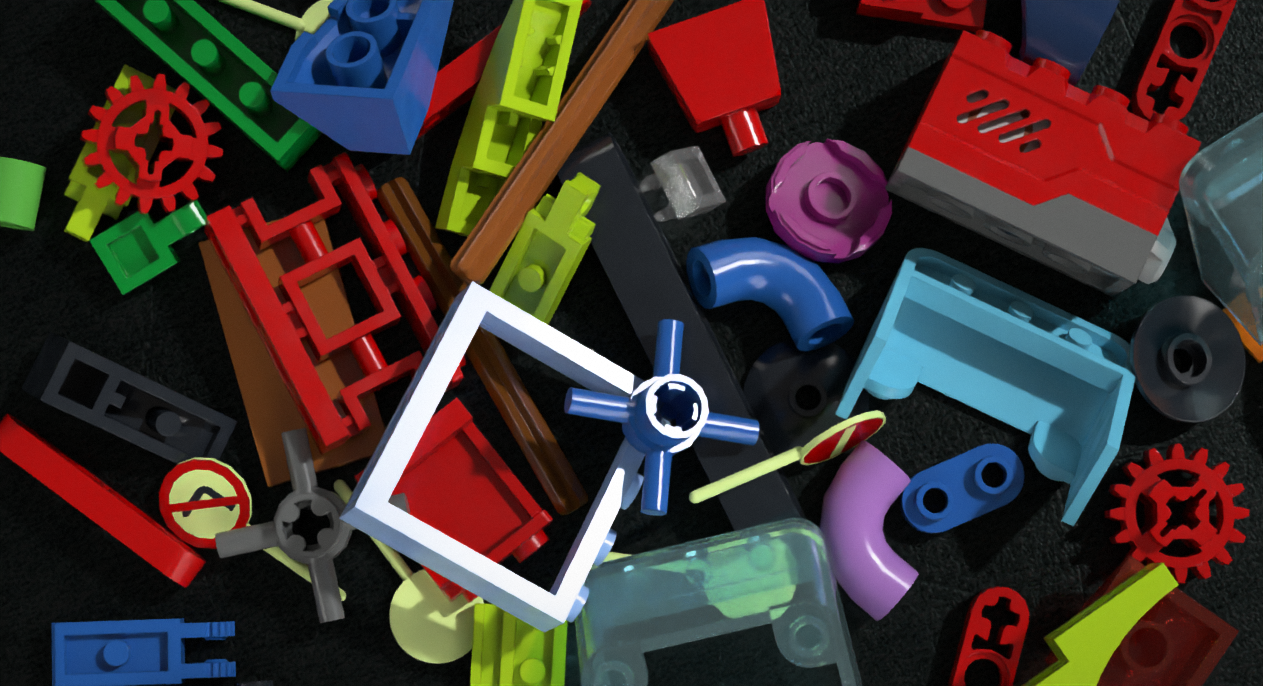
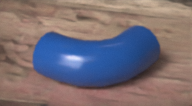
[686,237,854,351]

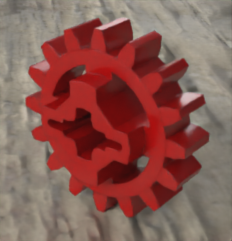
[80,74,223,214]
[1105,444,1250,583]

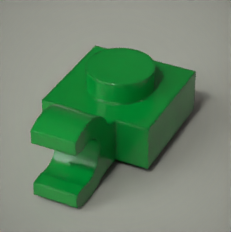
[89,200,207,295]

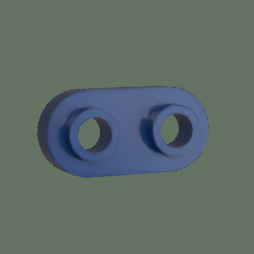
[900,444,1024,533]

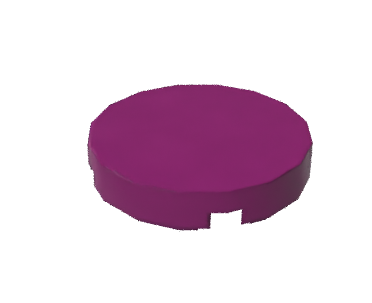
[766,139,892,263]

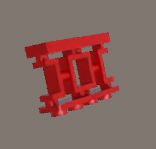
[204,152,466,455]

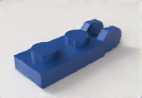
[52,618,236,686]

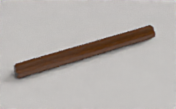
[377,177,588,515]

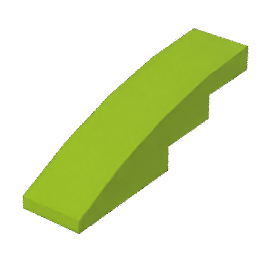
[435,0,583,237]

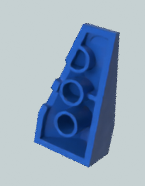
[270,0,454,155]

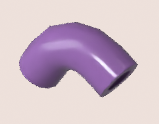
[819,440,919,621]

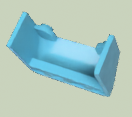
[835,248,1136,526]

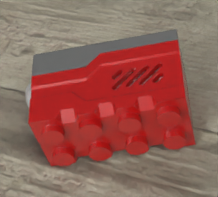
[885,30,1201,297]

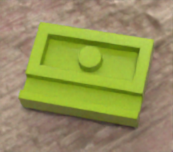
[470,603,568,686]

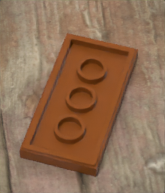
[199,218,386,487]

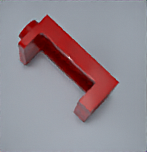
[355,397,553,603]

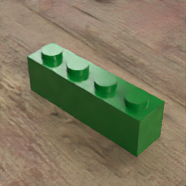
[94,0,323,172]

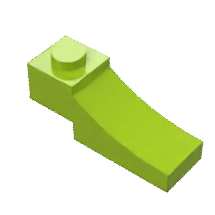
[1022,563,1179,686]

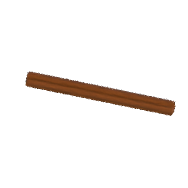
[450,0,674,285]

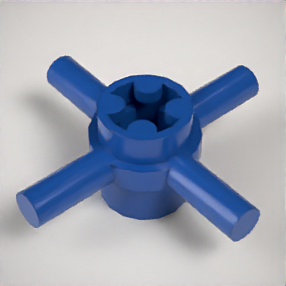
[564,319,759,516]

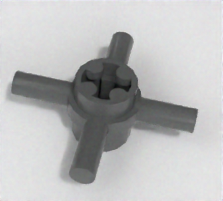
[215,428,410,623]

